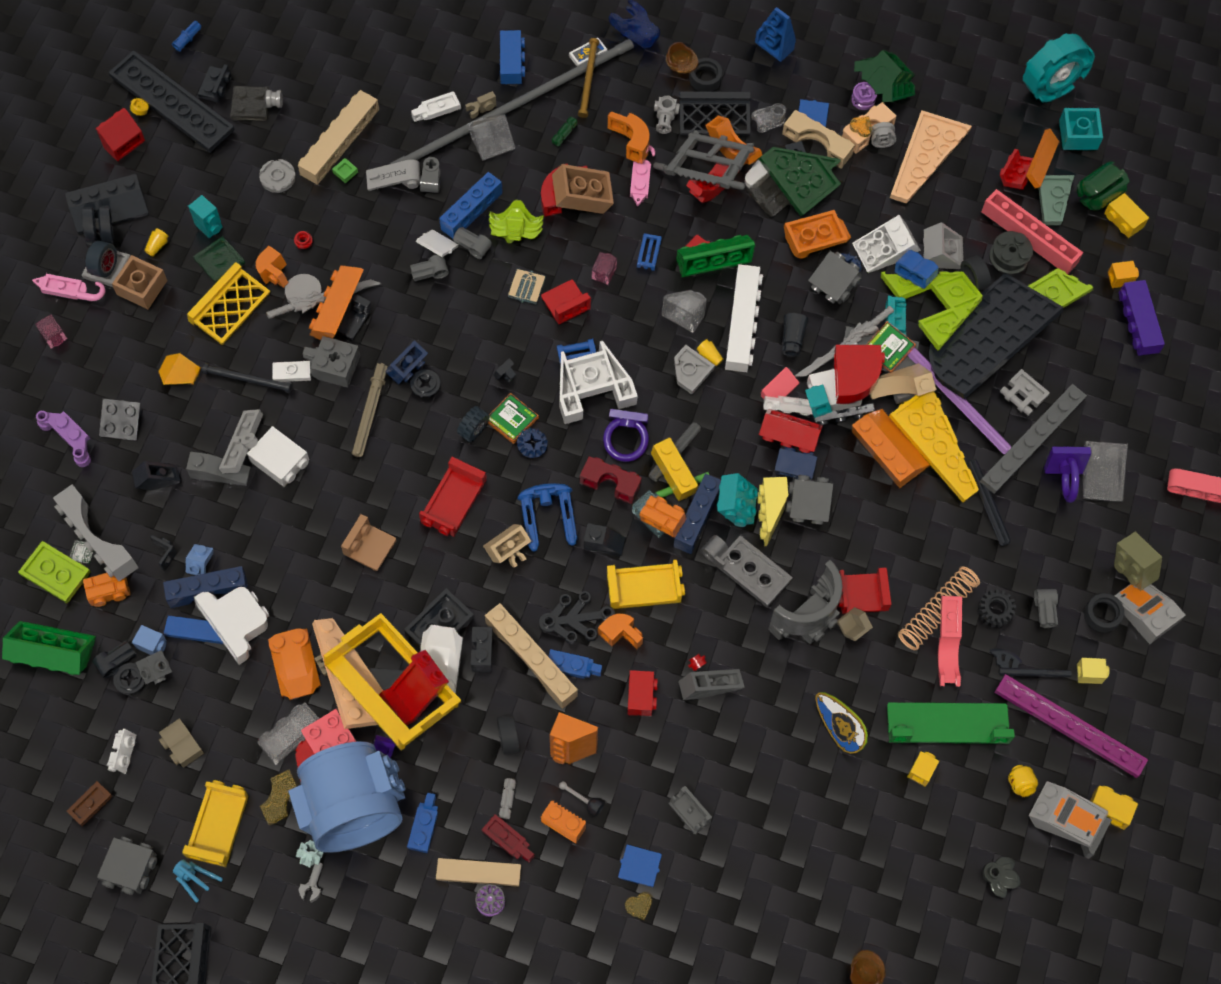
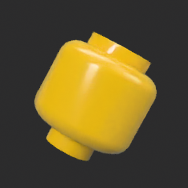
[1008,765,1038,797]

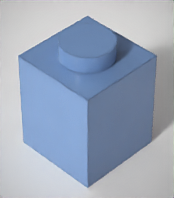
[132,625,167,655]

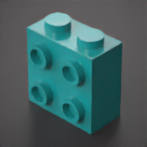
[717,473,758,527]

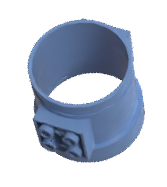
[288,742,405,852]

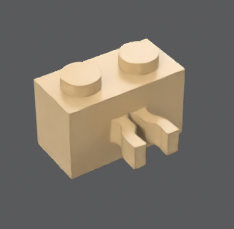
[483,524,531,567]

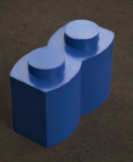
[895,250,939,288]

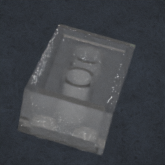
[1083,441,1128,501]

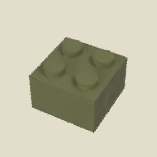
[1114,532,1162,591]

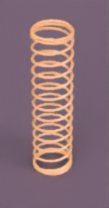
[898,566,980,650]

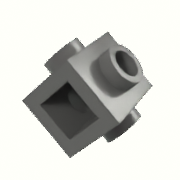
[135,650,172,684]

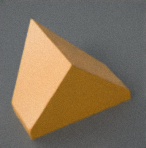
[159,353,201,385]

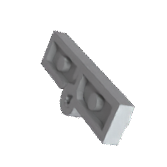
[219,409,263,474]

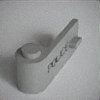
[366,160,421,191]

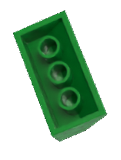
[676,235,755,277]
[2,621,96,675]

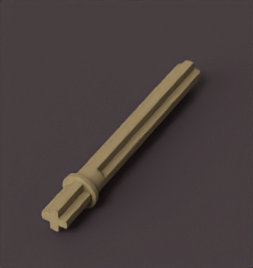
[352,363,388,457]

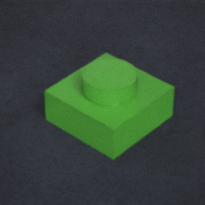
[332,158,358,183]

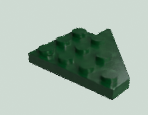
[758,147,841,216]

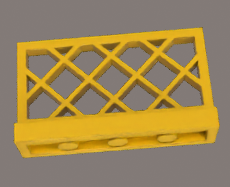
[187,262,270,345]

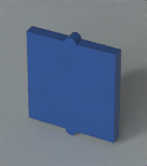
[799,99,829,127]
[618,845,662,888]

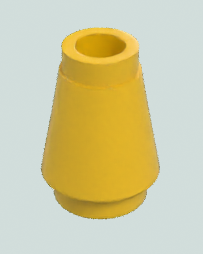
[144,228,169,256]
[696,339,724,367]

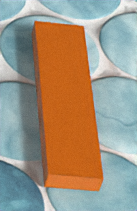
[1026,129,1059,188]

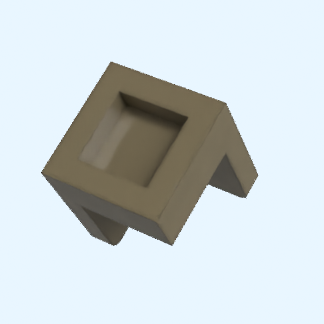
[837,607,873,641]

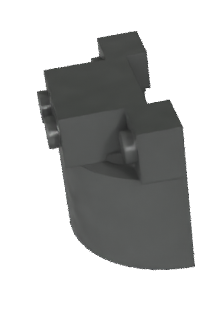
[768,560,842,644]

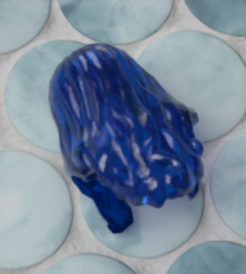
[608,0,660,48]

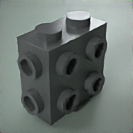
[808,251,862,304]
[786,475,833,524]
[97,837,157,895]

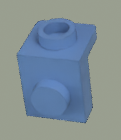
[186,544,213,575]

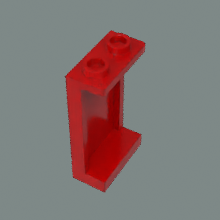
[419,457,487,537]
[379,650,449,725]

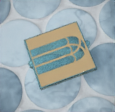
[508,269,546,305]

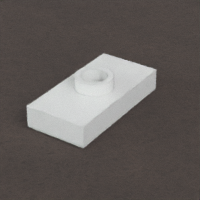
[273,361,311,382]

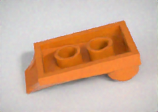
[784,210,851,258]
[268,629,321,700]

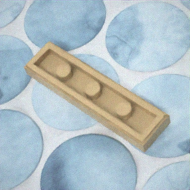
[436,858,521,887]

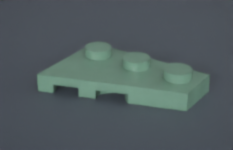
[1038,175,1074,225]

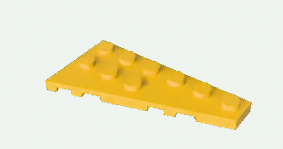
[889,391,979,502]

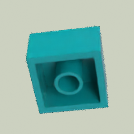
[1059,108,1103,150]

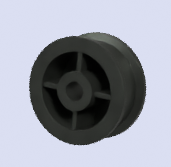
[989,231,1033,275]

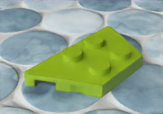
[1029,268,1093,308]

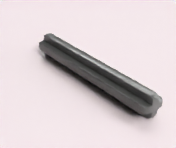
[649,422,701,482]

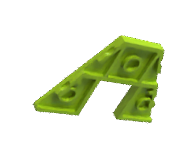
[881,272,983,350]

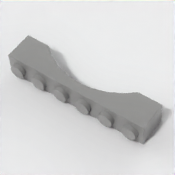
[53,485,139,581]

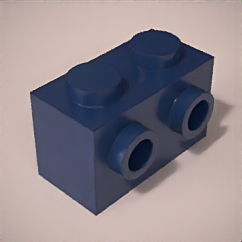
[385,340,428,384]
[775,447,817,479]

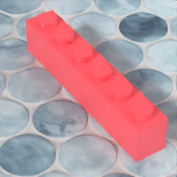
[981,189,1083,274]

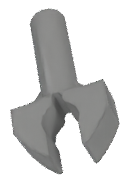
[299,862,323,903]

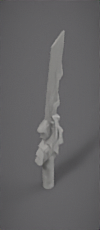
[266,279,381,319]
[795,306,894,377]

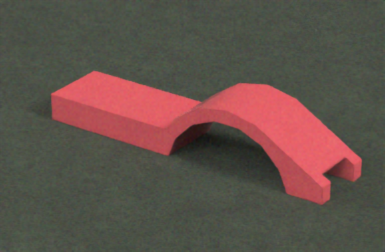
[938,596,962,686]

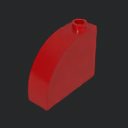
[834,345,885,404]

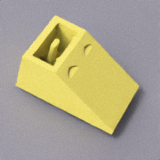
[757,477,788,546]

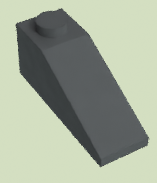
[186,452,251,486]
[678,669,745,700]

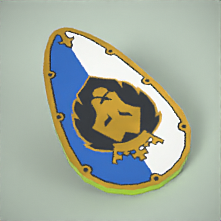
[816,692,868,754]

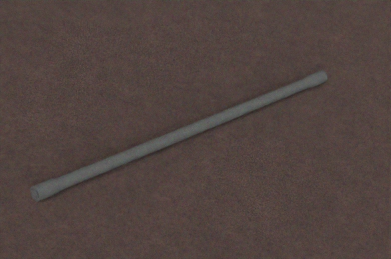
[390,39,634,164]

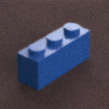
[500,30,525,84]

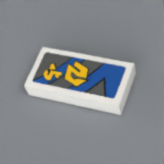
[569,38,607,66]

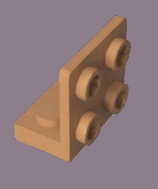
[341,514,396,571]

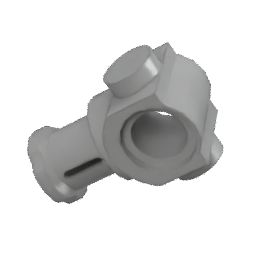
[654,96,680,134]

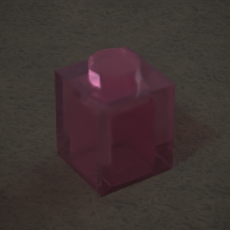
[592,252,617,285]
[35,315,67,348]

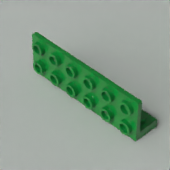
[887,703,1015,744]

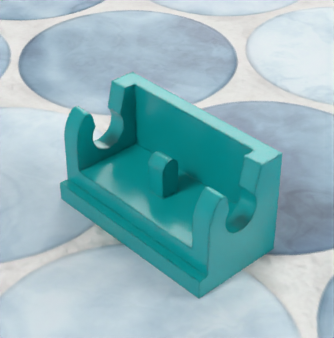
[885,296,906,336]

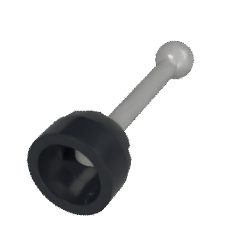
[559,781,604,817]

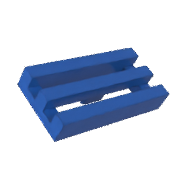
[637,233,661,271]

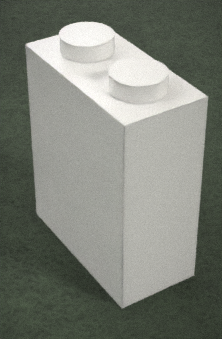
[807,369,862,411]
[247,426,309,487]

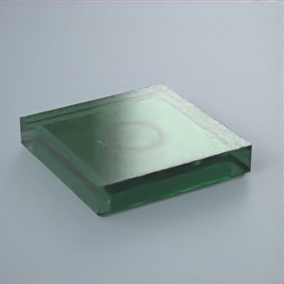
[193,236,245,283]

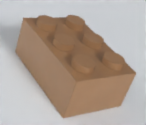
[552,164,614,214]

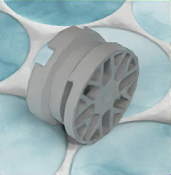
[870,122,896,148]

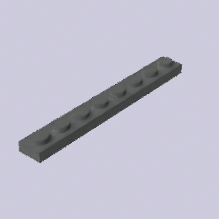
[980,384,1087,494]

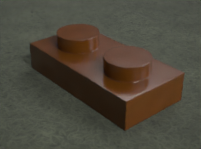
[67,781,113,827]

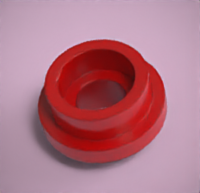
[294,231,313,249]
[688,654,707,671]

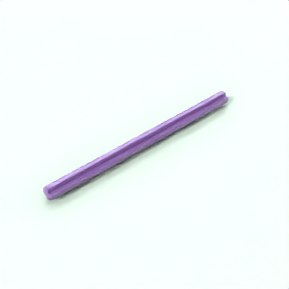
[907,347,1011,455]

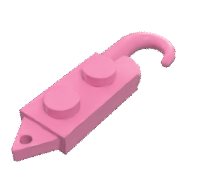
[630,145,655,206]
[33,274,105,301]

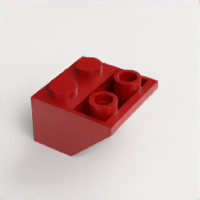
[96,108,145,161]

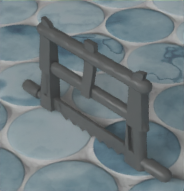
[653,130,754,190]

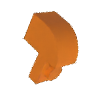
[256,246,289,288]
[598,614,643,649]

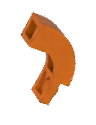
[608,111,649,164]
[705,116,762,165]

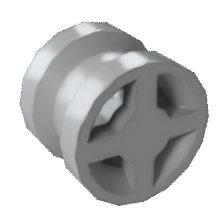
[266,90,283,108]

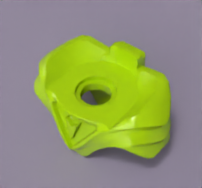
[489,200,544,241]

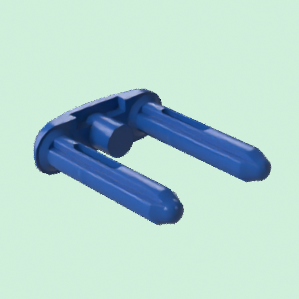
[517,483,577,551]

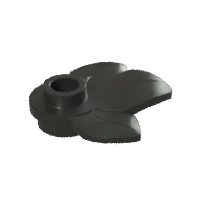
[982,857,1021,898]

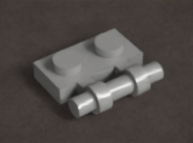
[1000,369,1050,416]

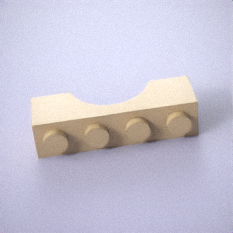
[782,110,855,169]

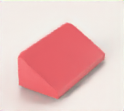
[761,367,799,399]

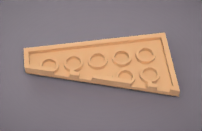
[890,110,972,203]
[312,618,383,729]

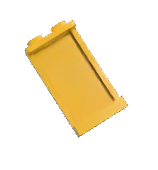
[607,560,685,609]
[182,780,249,867]

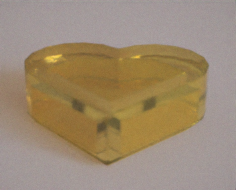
[850,116,872,137]
[625,893,652,920]

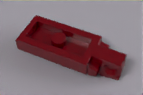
[482,814,535,863]

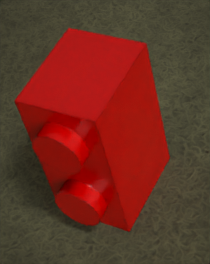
[628,670,657,716]

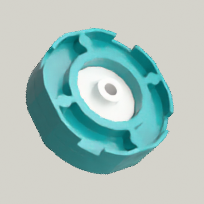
[1023,33,1095,102]

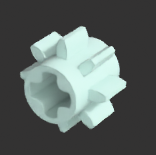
[296,840,323,867]

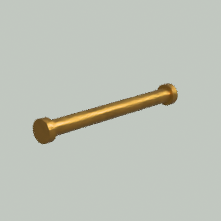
[578,38,600,118]

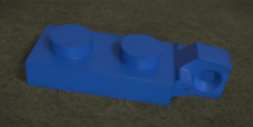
[549,649,602,679]
[407,793,438,853]

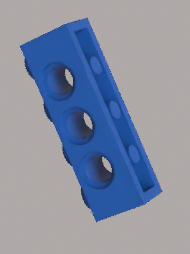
[439,172,502,238]

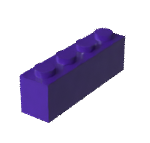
[1119,280,1165,356]

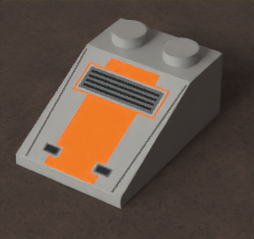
[1115,584,1185,644]
[1029,781,1108,848]

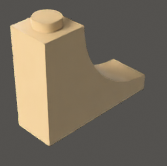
[870,363,936,399]

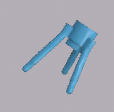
[173,859,223,903]

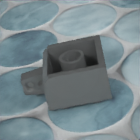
[302,336,361,388]

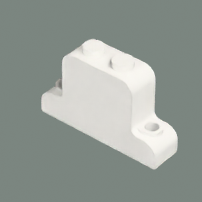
[194,587,269,665]

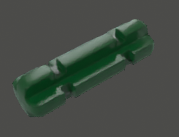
[552,117,577,146]

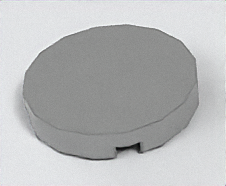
[260,159,296,193]
[285,274,322,299]

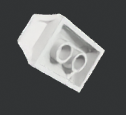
[420,625,463,697]

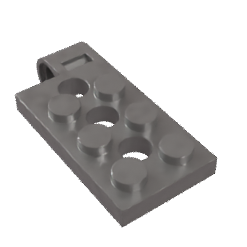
[701,535,793,607]

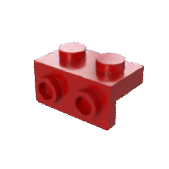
[1000,149,1033,189]

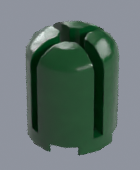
[1076,161,1130,211]

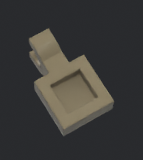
[465,91,496,119]

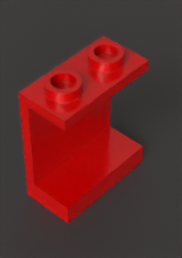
[838,568,891,614]

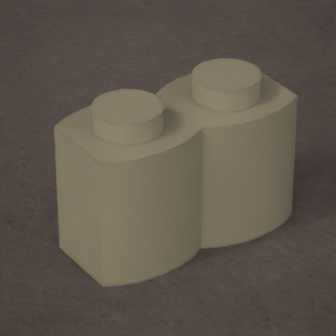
[159,718,204,768]

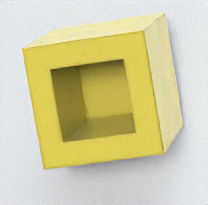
[1077,658,1109,684]

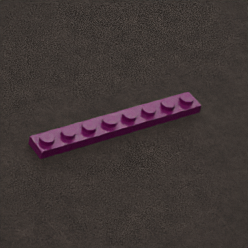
[994,674,1148,778]

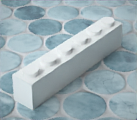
[725,264,763,372]

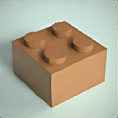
[112,255,167,309]

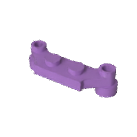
[36,411,91,467]

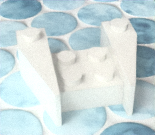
[559,341,638,424]

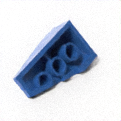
[755,7,796,62]

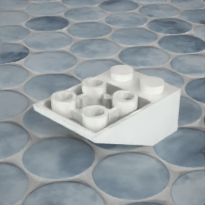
[852,215,921,273]

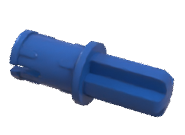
[172,21,201,51]

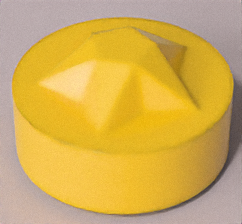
[130,98,149,115]

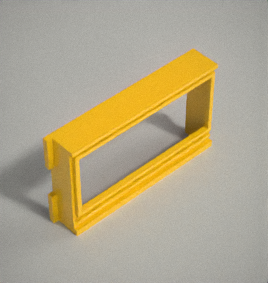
[323,613,461,750]

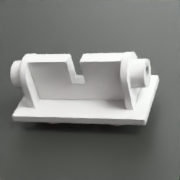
[107,729,137,774]

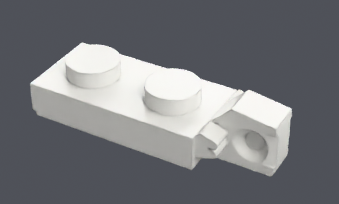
[411,92,461,122]
[763,396,813,416]

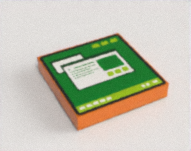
[866,321,916,372]
[488,393,539,444]

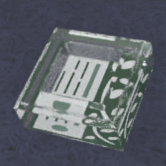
[69,540,93,564]

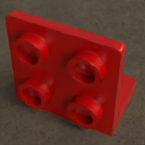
[541,280,591,324]

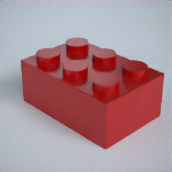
[759,409,823,453]

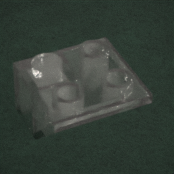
[468,115,516,160]

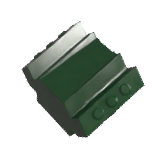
[854,50,915,102]

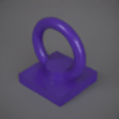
[603,409,649,462]
[1044,447,1091,503]

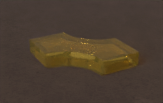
[260,770,297,825]

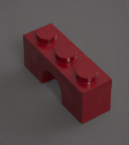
[580,456,642,504]

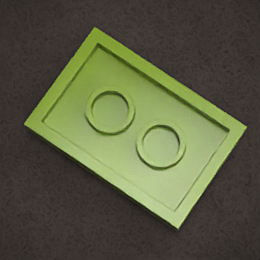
[18,541,91,603]

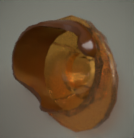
[666,42,698,73]
[850,950,885,984]

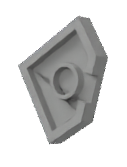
[674,345,715,394]

